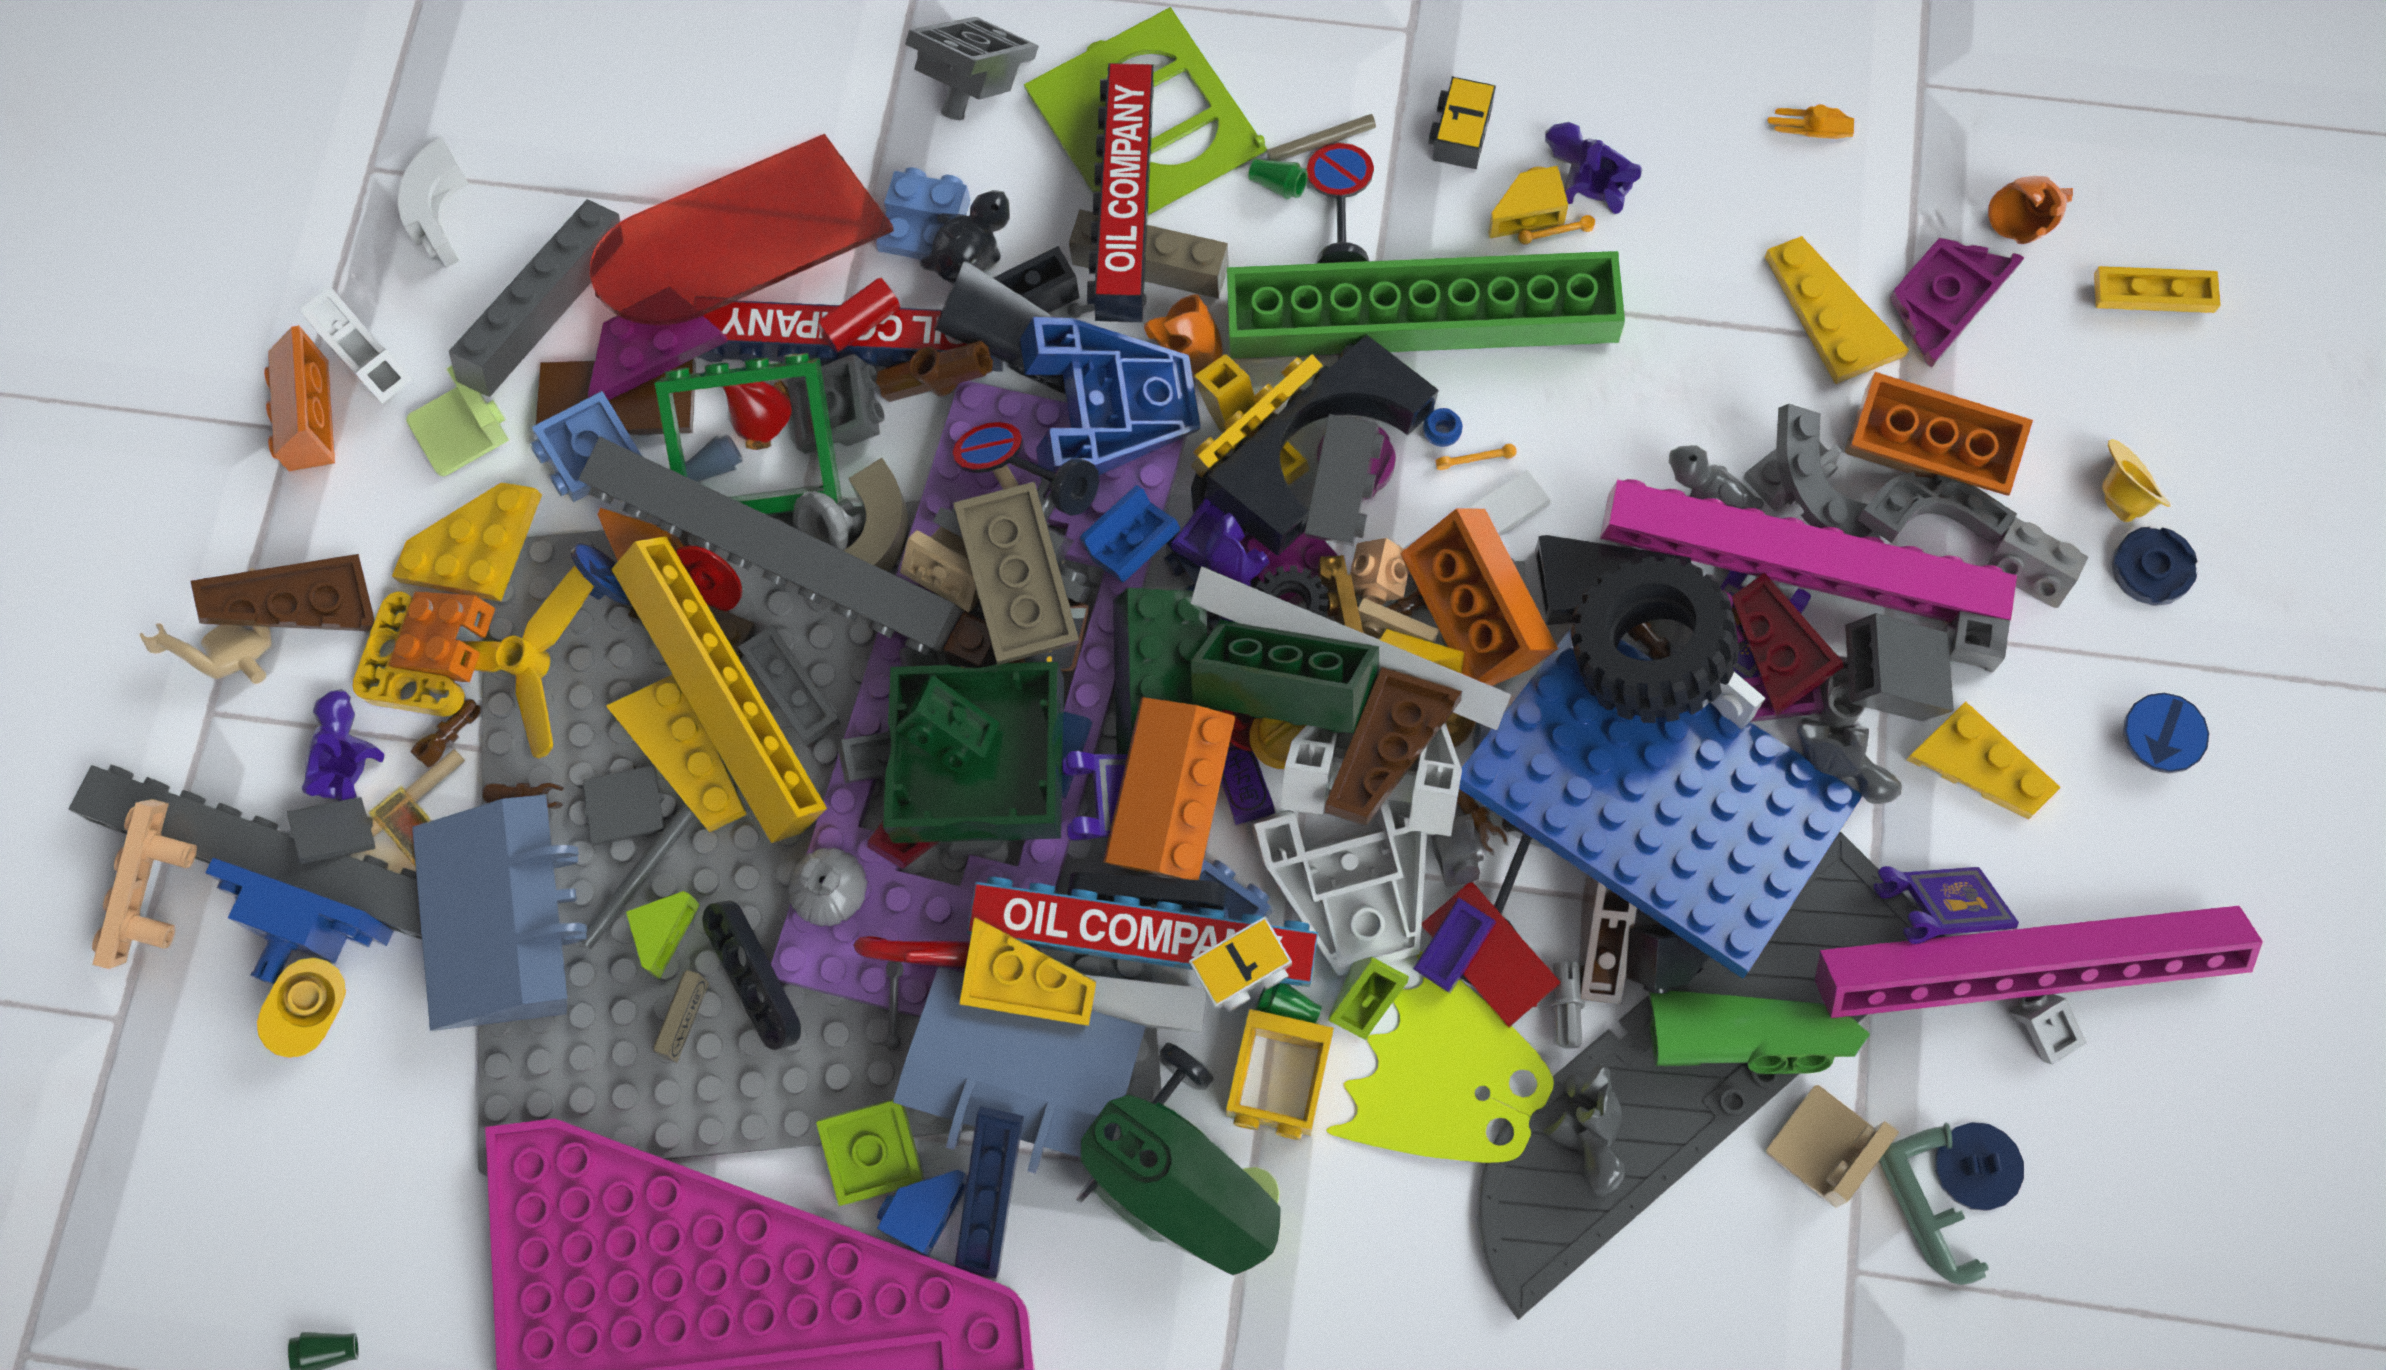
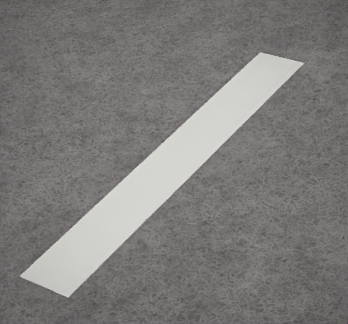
[1191,567,1511,730]

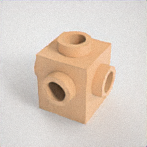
[1350,538,1409,605]

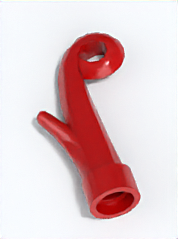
[853,936,970,968]

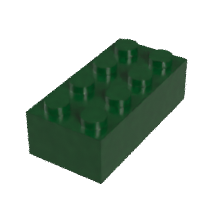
[1113,588,1210,754]
[1191,620,1379,734]

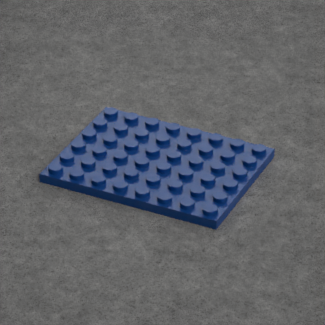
[1459,624,1863,979]

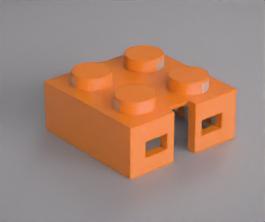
[389,592,496,682]

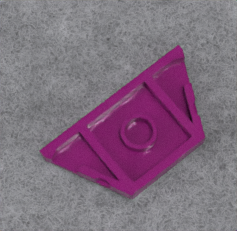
[1890,238,2024,367]
[588,289,728,400]

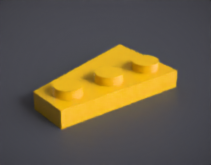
[1906,701,2061,820]
[959,917,1096,1026]

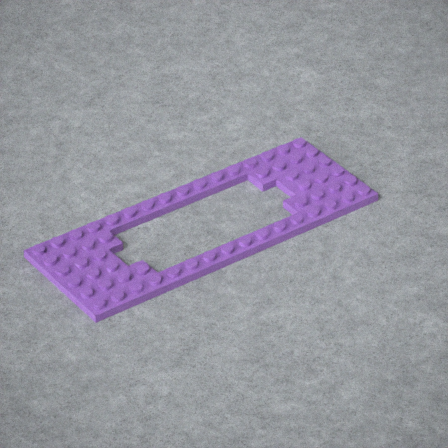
[771,381,1187,1018]

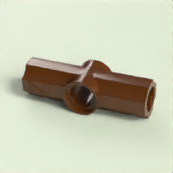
[876,341,993,402]

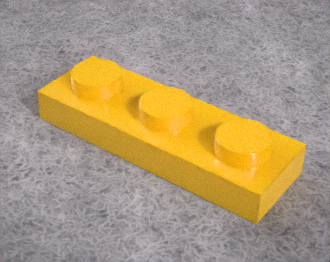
[2094,266,2221,313]

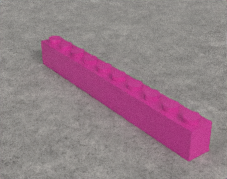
[1600,479,2017,623]
[1815,905,2263,1018]

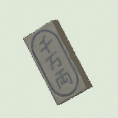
[653,970,709,1063]

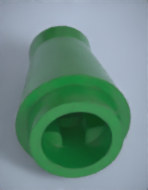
[1248,158,1308,200]
[1255,983,1322,1024]

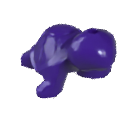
[1545,121,1643,214]
[1204,512,1270,622]
[301,689,385,801]

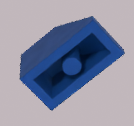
[877,1169,968,1257]

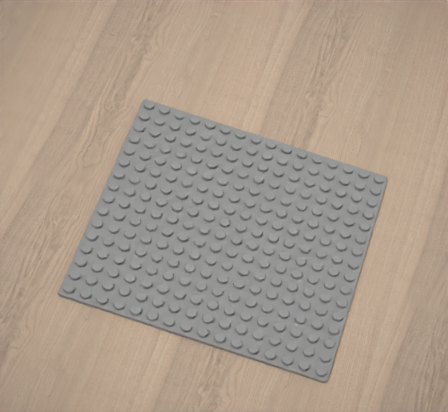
[478,501,1162,1176]

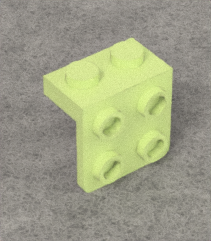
[406,365,509,477]

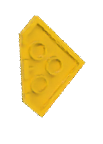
[392,482,542,602]

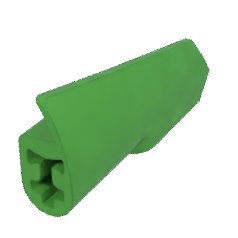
[1649,991,1870,1074]

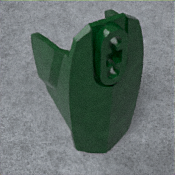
[1080,1094,1281,1276]

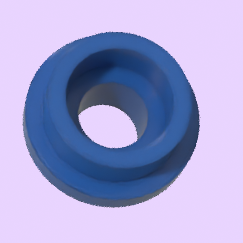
[1423,408,1463,447]

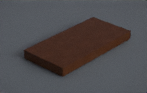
[536,358,696,435]

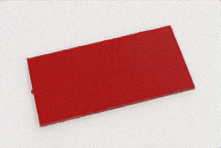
[1421,882,1561,1028]

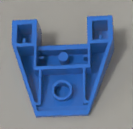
[1020,317,1201,480]

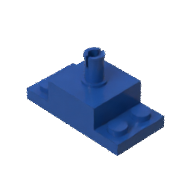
[205,858,394,985]

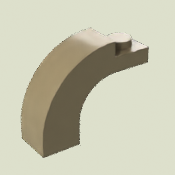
[844,458,909,572]

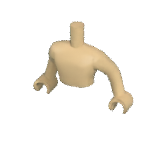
[139,568,272,684]

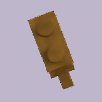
[1318,555,1363,633]

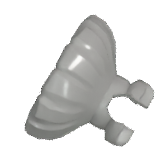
[793,491,865,551]
[788,848,868,927]

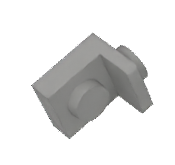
[2009,994,2087,1065]

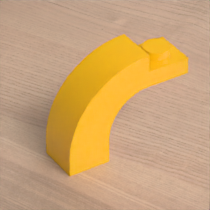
[1194,354,1310,485]

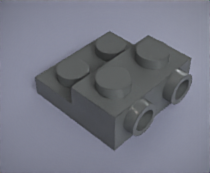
[787,354,885,454]

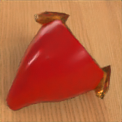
[722,379,791,450]

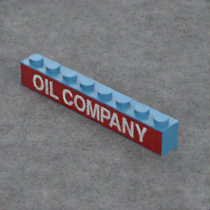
[967,877,1318,988]

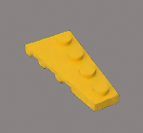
[1764,236,1909,384]
[1191,354,1323,478]
[606,674,747,833]

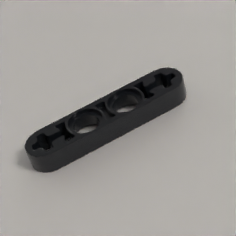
[1067,872,1227,911]
[702,900,801,1050]

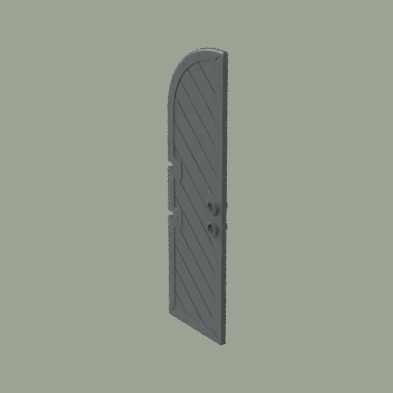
[1477,832,1946,1320]

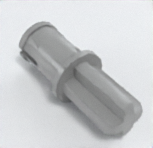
[1551,961,1585,1049]

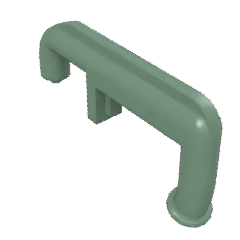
[1879,1122,1989,1285]

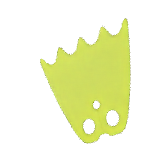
[1326,951,1554,1163]

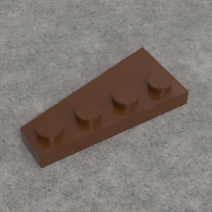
[190,554,375,632]
[1325,667,1462,826]

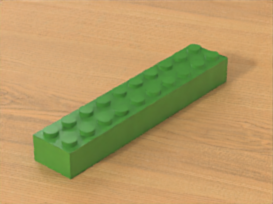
[1227,251,1625,359]

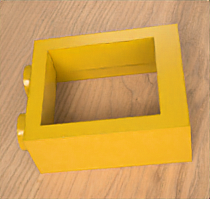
[1226,1009,1334,1140]

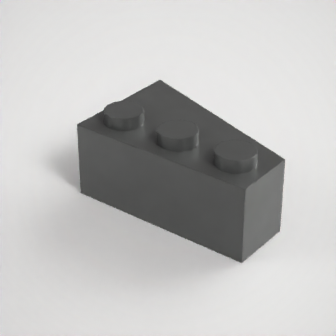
[1304,414,1384,547]

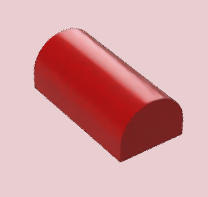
[818,277,901,353]

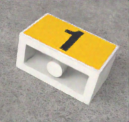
[1189,916,1292,1012]

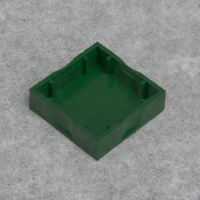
[883,662,1064,843]

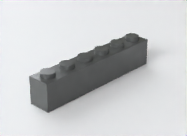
[448,199,624,397]

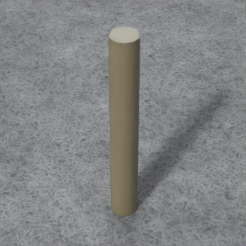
[1266,113,1376,161]

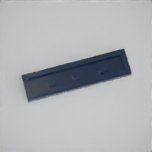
[955,1106,1024,1279]

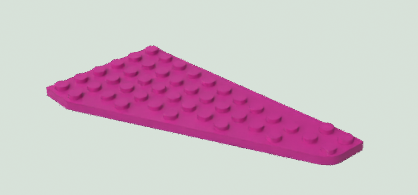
[485,1118,1035,1370]

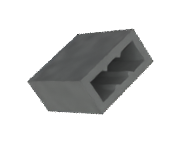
[1845,613,1954,722]

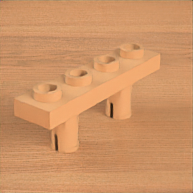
[92,799,197,969]

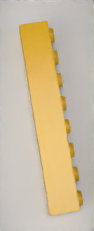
[611,536,827,843]

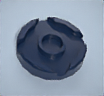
[2111,526,2198,606]

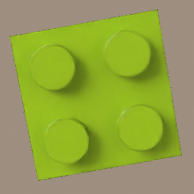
[816,1099,925,1206]

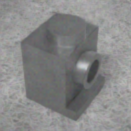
[1943,611,2010,672]
[1432,814,1484,887]

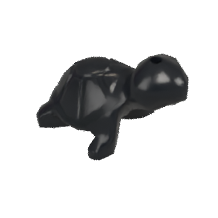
[919,190,1010,285]

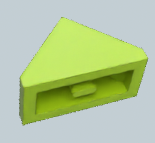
[626,891,700,979]
[1328,956,1409,1040]

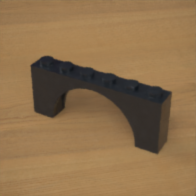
[1205,335,1439,556]

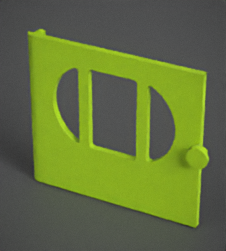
[1024,7,1267,215]

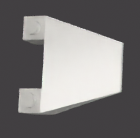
[1280,723,1462,837]
[1250,799,1427,976]

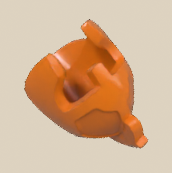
[1988,175,2073,244]
[1144,294,1223,382]

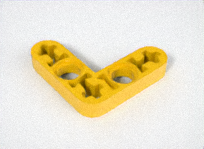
[352,591,465,717]

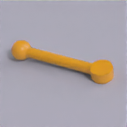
[1518,215,1595,245]
[1435,443,1517,470]

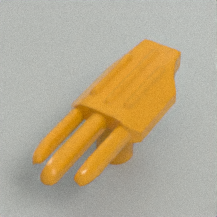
[1767,104,1855,139]

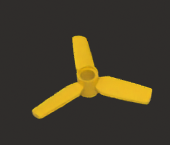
[460,566,594,759]

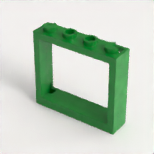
[655,353,842,514]

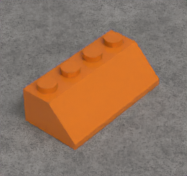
[1850,372,2033,496]
[1400,508,1559,686]
[1103,697,1235,880]

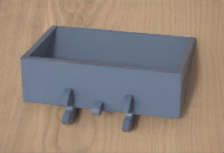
[412,795,587,1031]
[893,966,1146,1174]

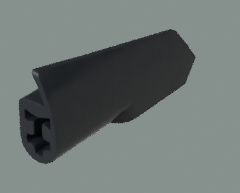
[934,261,1066,394]

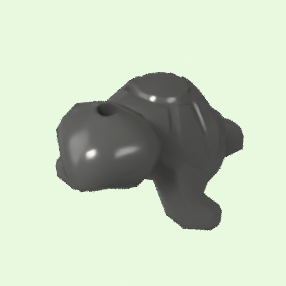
[1668,445,1764,510]
[1797,718,1902,804]
[1544,1064,1626,1197]

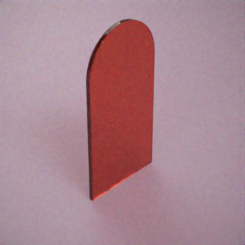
[590,133,894,325]

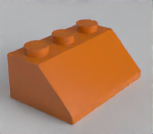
[264,325,335,471]

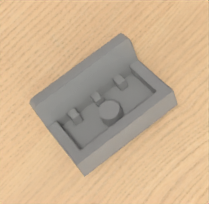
[1987,517,2089,608]

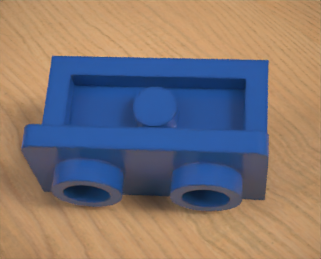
[1080,485,1181,583]

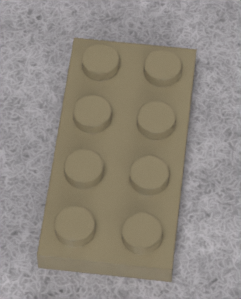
[953,482,1079,665]

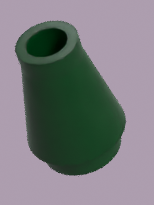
[288,1332,359,1370]

